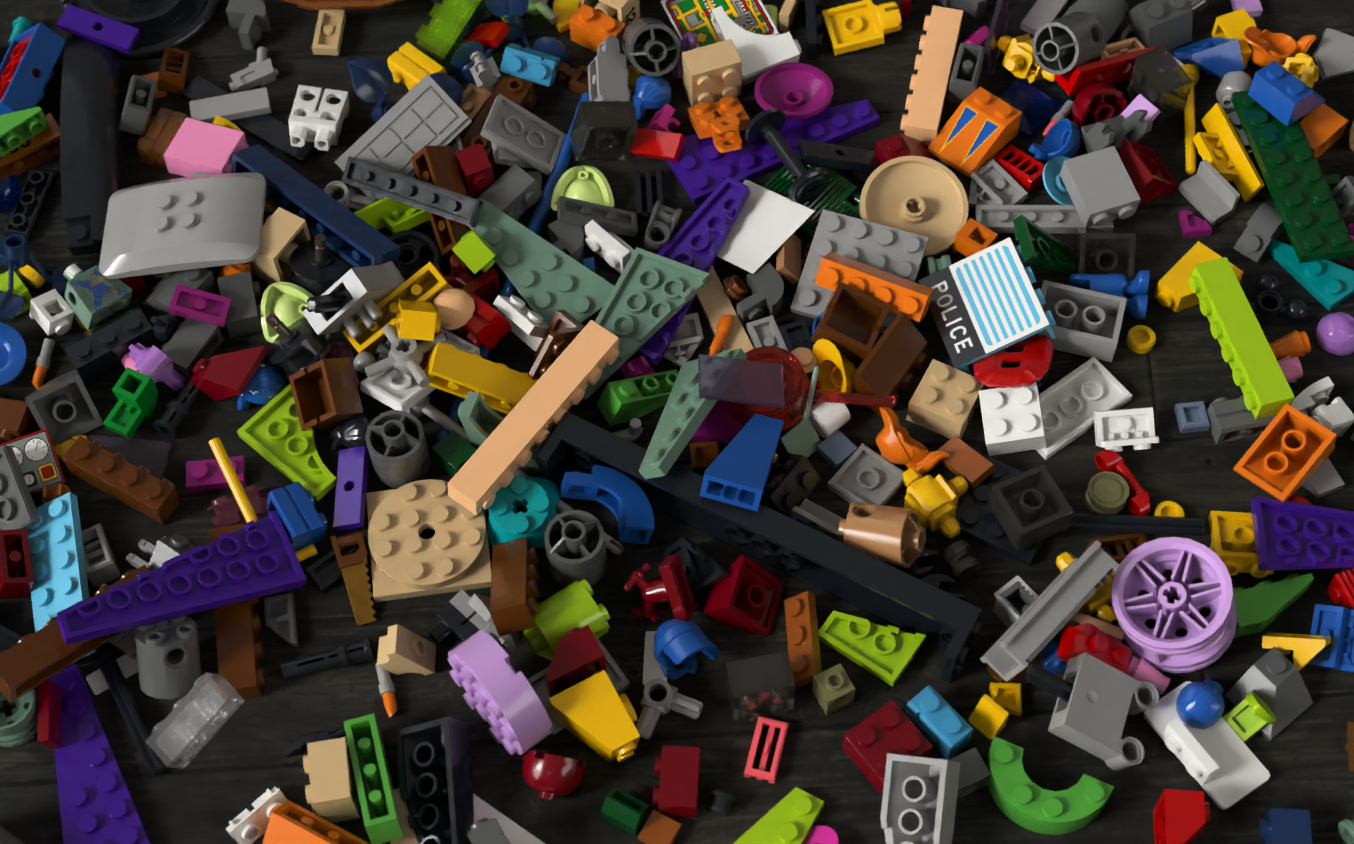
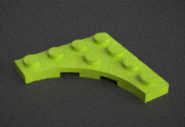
[237,384,337,502]

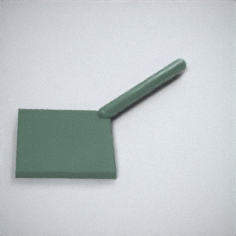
[780,365,822,458]

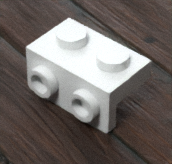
[584,220,635,274]
[493,295,549,351]
[1093,407,1159,452]

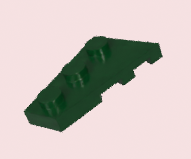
[1013,214,1077,275]

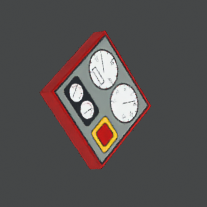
[0,428,67,495]

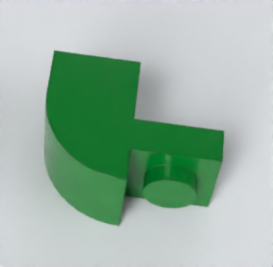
[103,367,158,439]

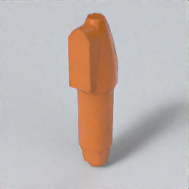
[709,314,733,356]

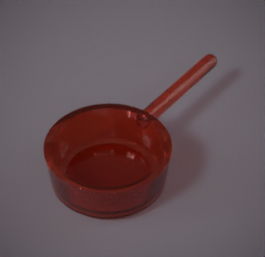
[726,346,897,431]

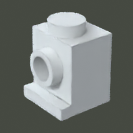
[29,289,74,336]
[1309,396,1354,438]

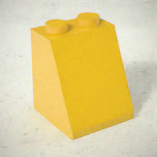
[547,670,640,762]

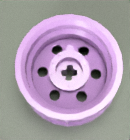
[1111,537,1237,673]

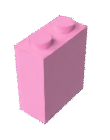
[163,117,249,177]

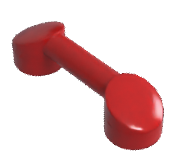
[1094,449,1150,516]

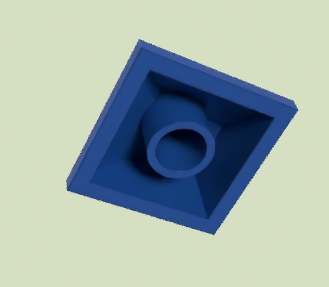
[1167,37,1244,80]

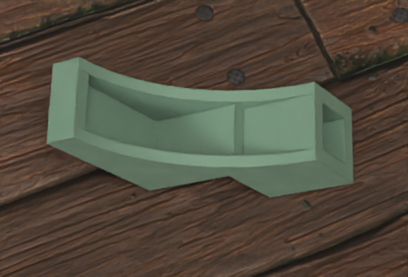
[458,391,547,474]

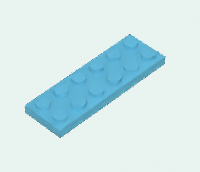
[27,492,96,659]

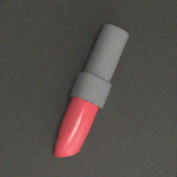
[1042,100,1073,136]

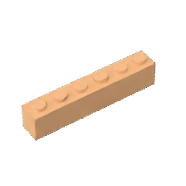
[900,6,963,146]

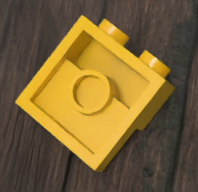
[1209,511,1274,578]

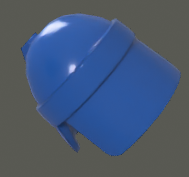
[653,619,719,680]

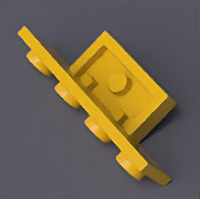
[1192,103,1265,202]

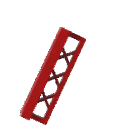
[1054,46,1159,95]

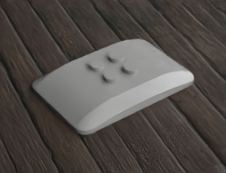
[99,172,266,279]

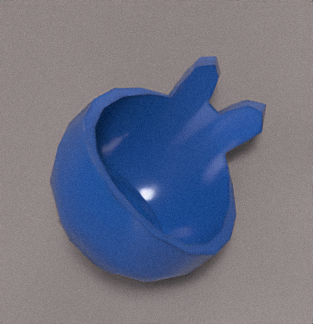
[626,75,672,121]
[1028,119,1081,161]
[232,364,286,411]
[1176,679,1225,729]

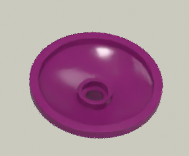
[755,63,833,120]

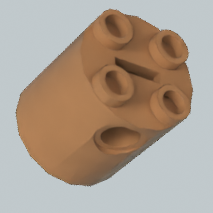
[838,502,926,568]

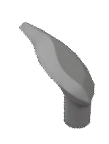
[613,418,644,442]

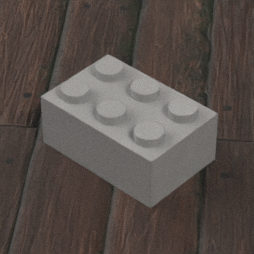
[1037,280,1127,362]

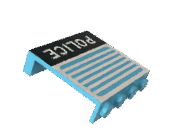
[918,237,1056,375]

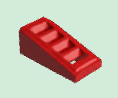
[992,145,1045,194]

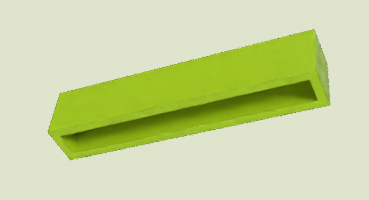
[1189,257,1295,420]

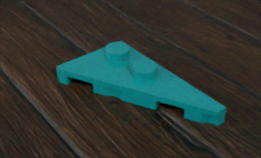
[1266,239,1354,311]

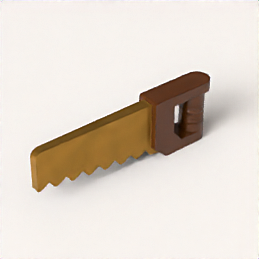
[330,531,377,626]

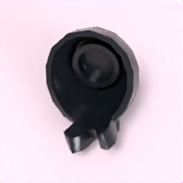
[330,410,377,451]

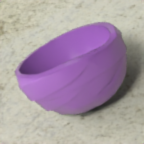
[1316,312,1354,356]

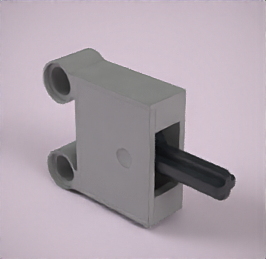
[302,261,406,339]
[1025,652,1160,771]

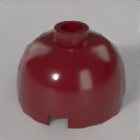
[1072,82,1127,128]
[523,749,587,801]

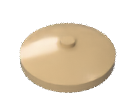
[859,156,969,260]

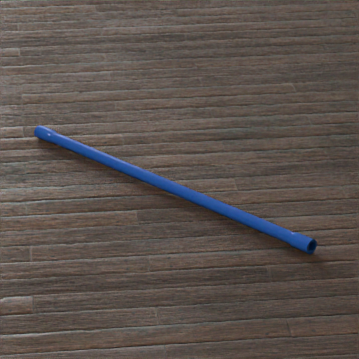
[436,92,593,444]

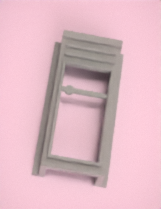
[980,540,1120,682]

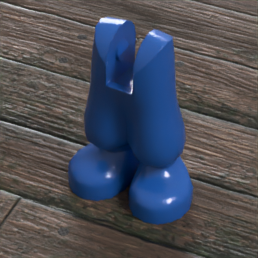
[1069,269,1150,320]

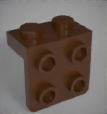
[528,309,585,380]

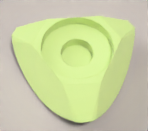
[551,165,614,211]
[260,282,314,343]

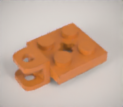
[687,97,750,153]

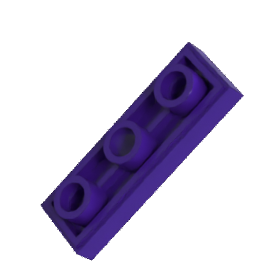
[57,4,140,54]
[333,446,369,531]

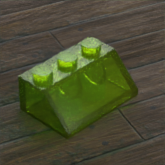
[415,0,481,61]

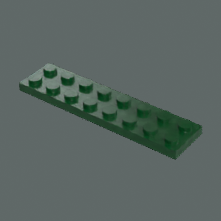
[1231,90,1354,263]

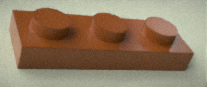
[784,591,822,687]

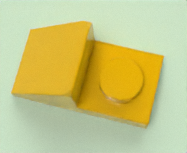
[1262,632,1331,671]

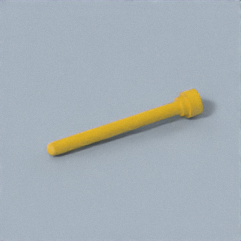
[1178,64,1199,175]

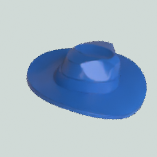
[0,322,27,386]

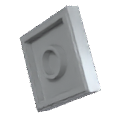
[827,443,904,505]

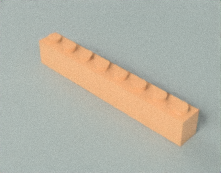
[448,320,619,516]

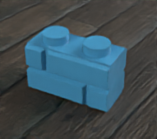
[500,43,561,87]
[905,685,973,760]

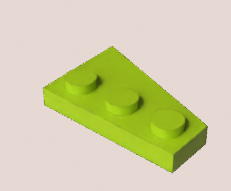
[818,611,926,687]
[733,787,824,844]

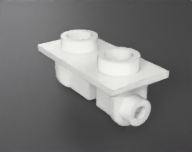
[226,787,288,844]

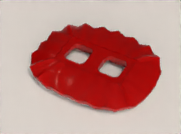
[973,334,1053,388]

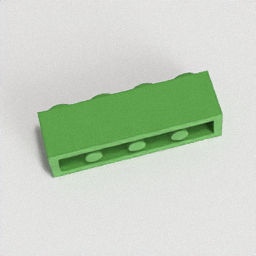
[343,713,404,844]

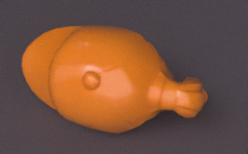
[1243,26,1317,67]
[876,406,949,475]

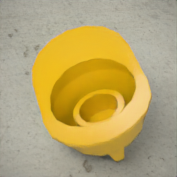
[812,338,856,401]

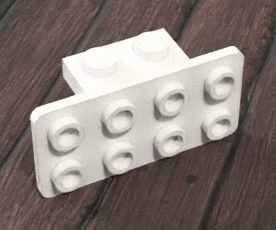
[1143,681,1270,810]

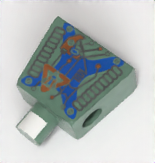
[63,264,133,330]

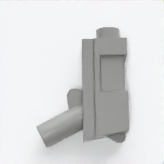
[229,47,279,93]

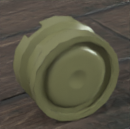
[1085,471,1129,515]

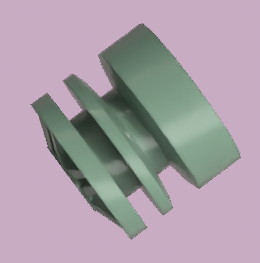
[0,689,37,748]

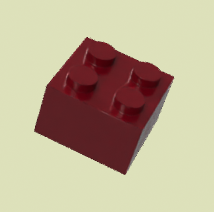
[842,699,933,796]

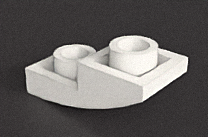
[1291,376,1334,417]

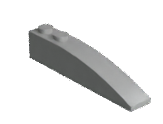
[880,753,960,844]

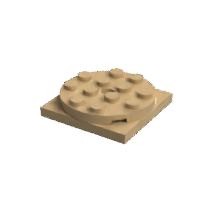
[366,479,492,602]

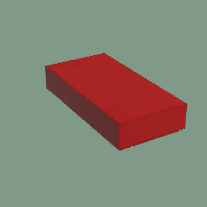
[627,127,685,162]

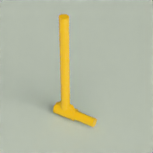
[208,437,318,562]

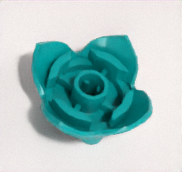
[487,476,560,548]

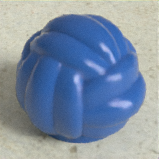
[1040,641,1068,674]

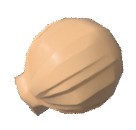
[432,288,475,330]

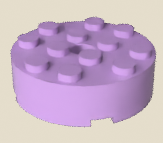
[448,630,552,755]

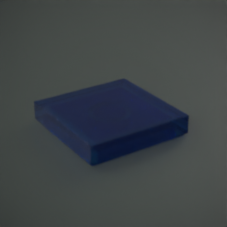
[998,78,1061,141]

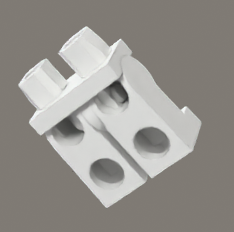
[288,85,350,151]

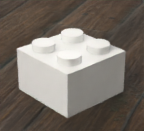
[979,382,1047,456]

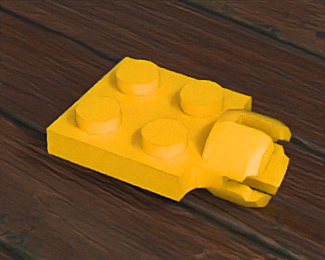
[822,0,902,55]

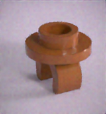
[42,483,72,504]

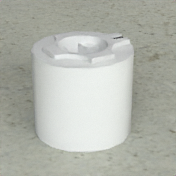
[809,393,851,438]

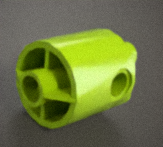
[524,579,610,661]

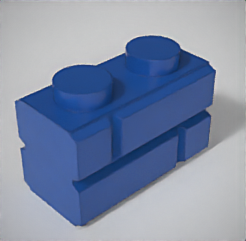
[266,482,328,551]

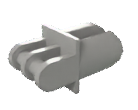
[470,51,503,93]

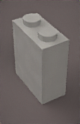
[1060,146,1141,228]

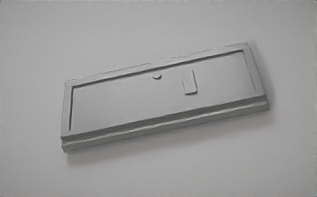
[335,74,472,201]

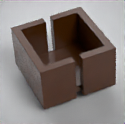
[810,281,891,365]
[289,357,363,431]

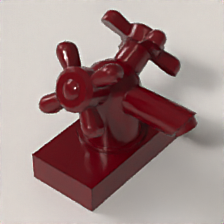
[435,253,501,301]
[624,554,696,622]

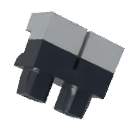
[429,589,500,653]

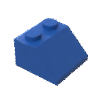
[1248,61,1325,126]

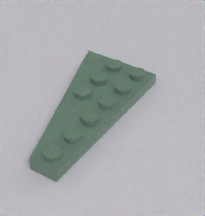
[469,198,614,326]
[582,247,711,400]
[639,348,747,480]

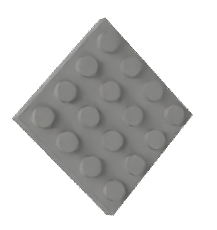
[790,209,929,337]

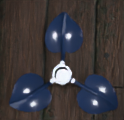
[450,0,572,83]
[347,58,463,123]
[0,234,90,322]

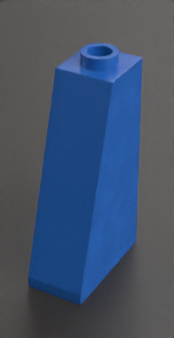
[700,414,784,512]

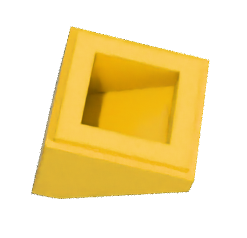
[969,694,1009,739]

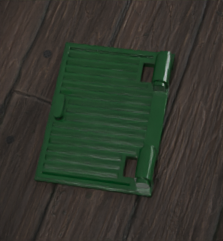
[763,151,861,239]

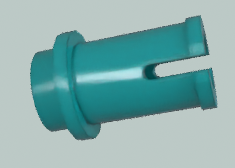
[7,17,32,46]

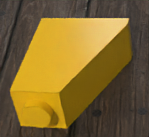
[1154,241,1244,312]

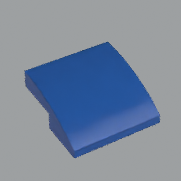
[1308,604,1354,673]

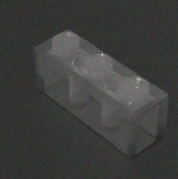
[146,672,245,769]

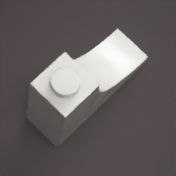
[711,6,802,86]

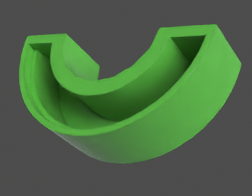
[986,736,1114,835]

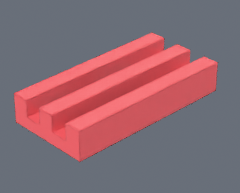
[744,716,789,784]

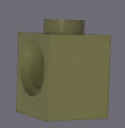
[812,663,855,716]

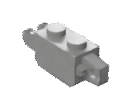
[587,35,631,127]

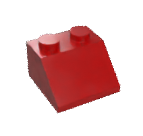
[1153,789,1210,844]

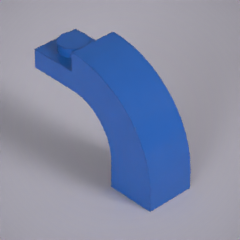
[560,465,655,544]

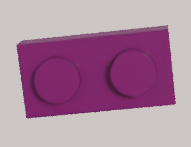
[169,284,232,328]
[186,456,246,492]

